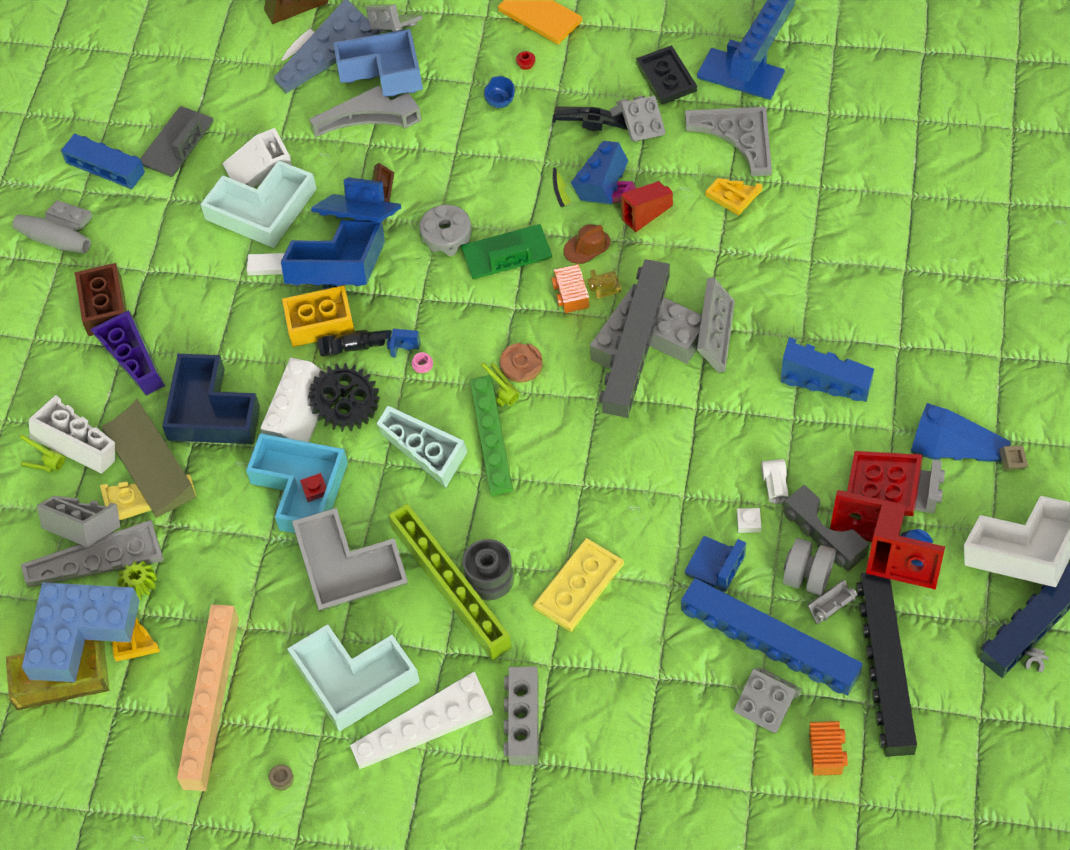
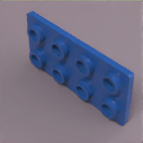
[697,39,785,100]
[311,177,401,223]

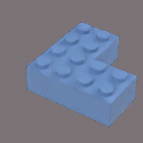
[333,29,423,96]
[22,582,140,682]

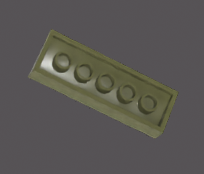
[101,399,196,518]

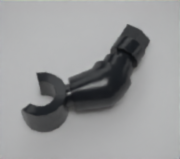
[318,330,392,356]

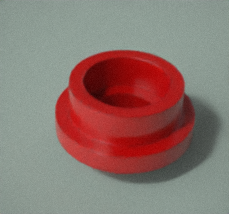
[516,51,536,70]

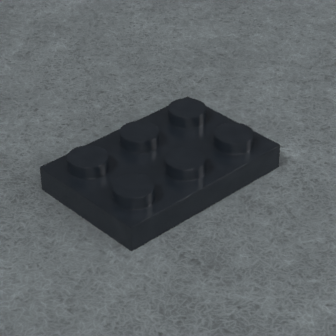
[636,45,697,104]

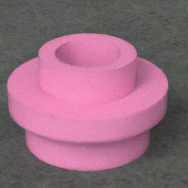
[412,352,433,373]

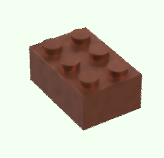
[75,263,127,336]

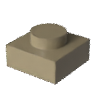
[999,445,1028,471]

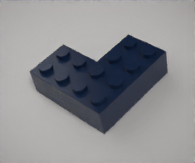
[162,353,260,444]

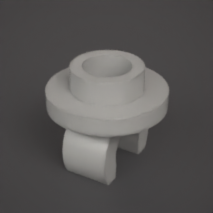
[1024,648,1049,672]

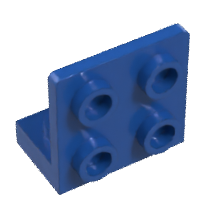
[685,536,746,592]

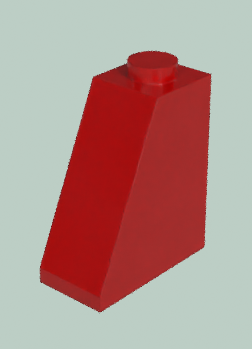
[621,181,673,232]

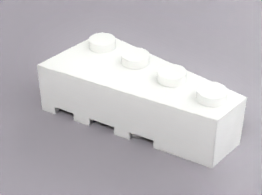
[29,395,115,474]

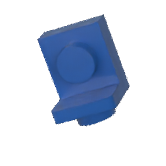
[387,329,421,358]

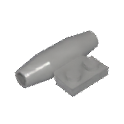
[13,200,92,254]

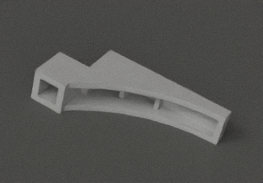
[309,86,422,137]

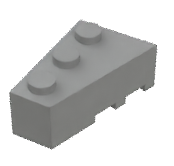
[37,496,121,547]

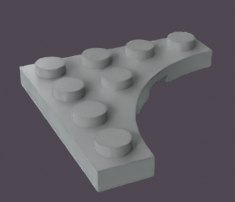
[685,107,772,176]

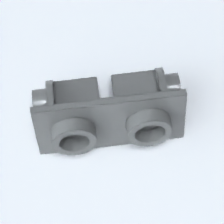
[808,580,857,625]

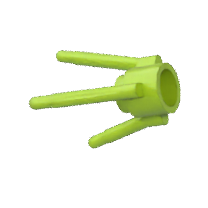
[481,363,520,407]
[19,434,65,473]

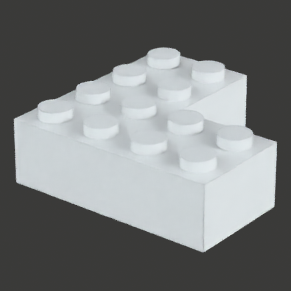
[964,496,1070,587]

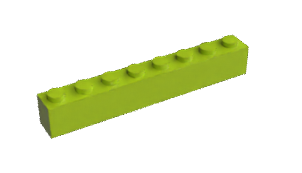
[388,503,512,661]

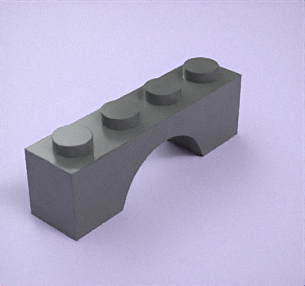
[784,485,869,571]

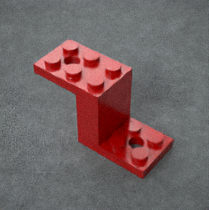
[830,490,946,590]

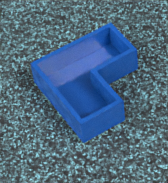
[281,220,385,286]

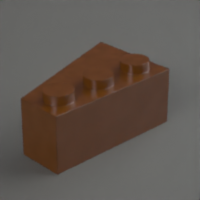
[264,0,328,24]

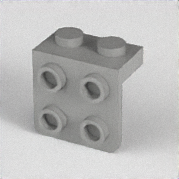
[366,4,423,32]
[610,95,665,142]
[915,460,945,513]

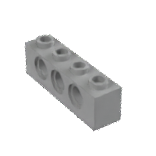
[504,666,539,765]

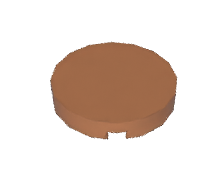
[500,343,543,382]

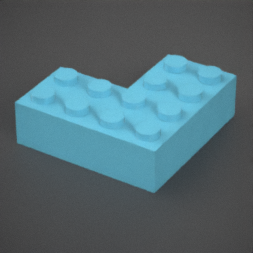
[246,433,348,534]

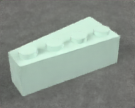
[377,406,468,488]

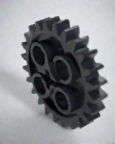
[308,363,380,432]

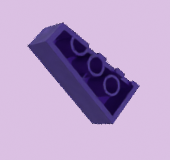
[90,310,165,395]

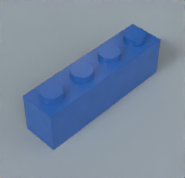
[61,134,145,189]

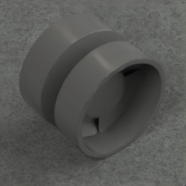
[463,539,514,600]

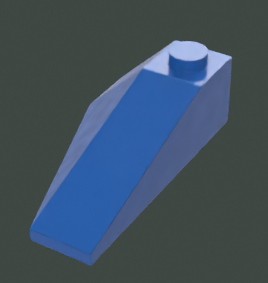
[911,403,1011,462]

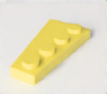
[100,474,197,520]

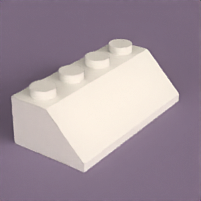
[260,357,329,442]

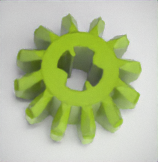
[117,560,157,600]

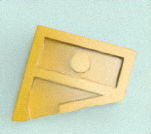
[705,178,763,216]
[112,618,160,662]

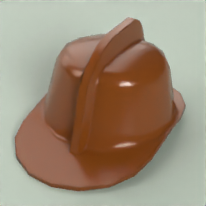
[564,224,610,264]

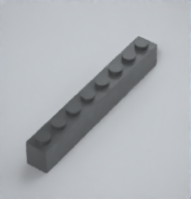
[599,259,670,418]

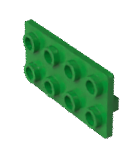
[461,224,552,279]

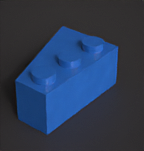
[571,141,628,204]

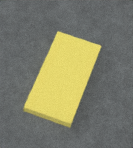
[533,538,624,632]

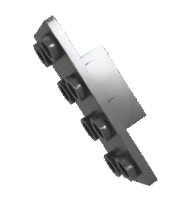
[140,106,214,177]

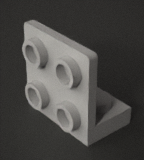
[734,667,802,733]

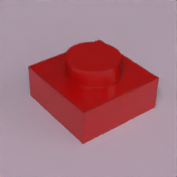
[300,473,327,502]

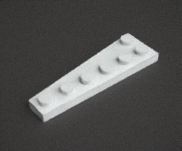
[350,672,493,769]

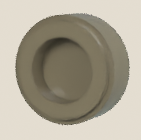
[269,765,294,790]

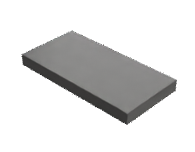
[697,277,735,373]

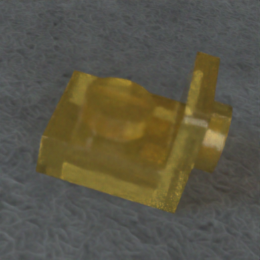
[588,270,621,298]

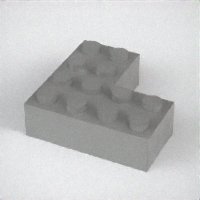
[590,283,702,369]
[292,508,408,612]

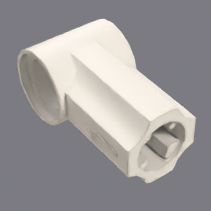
[761,459,789,504]

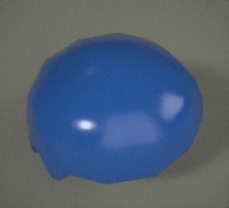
[484,76,515,109]

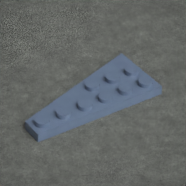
[274,0,380,94]

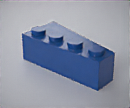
[781,337,874,402]

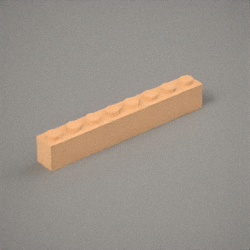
[177,605,239,791]

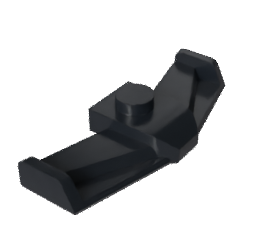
[552,106,628,131]

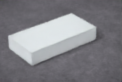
[247,253,285,276]

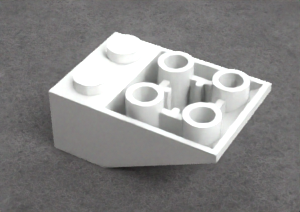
[222,128,292,187]

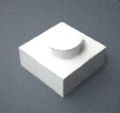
[737,508,761,533]

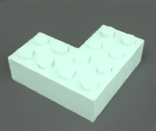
[200,160,317,248]
[288,624,420,732]

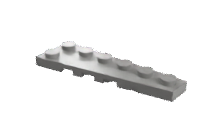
[21,520,164,587]

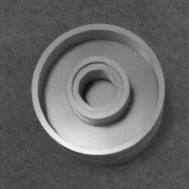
[783,538,836,596]

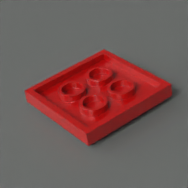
[847,451,923,516]

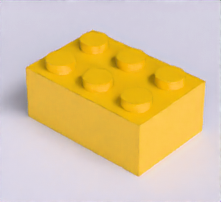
[282,285,355,347]

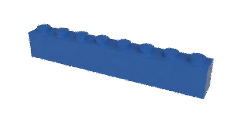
[729,0,795,82]
[681,578,863,696]

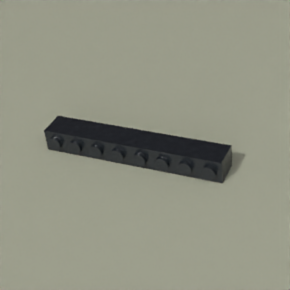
[856,573,917,757]

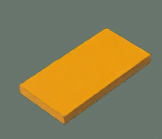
[498,0,582,45]

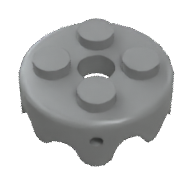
[419,204,472,256]

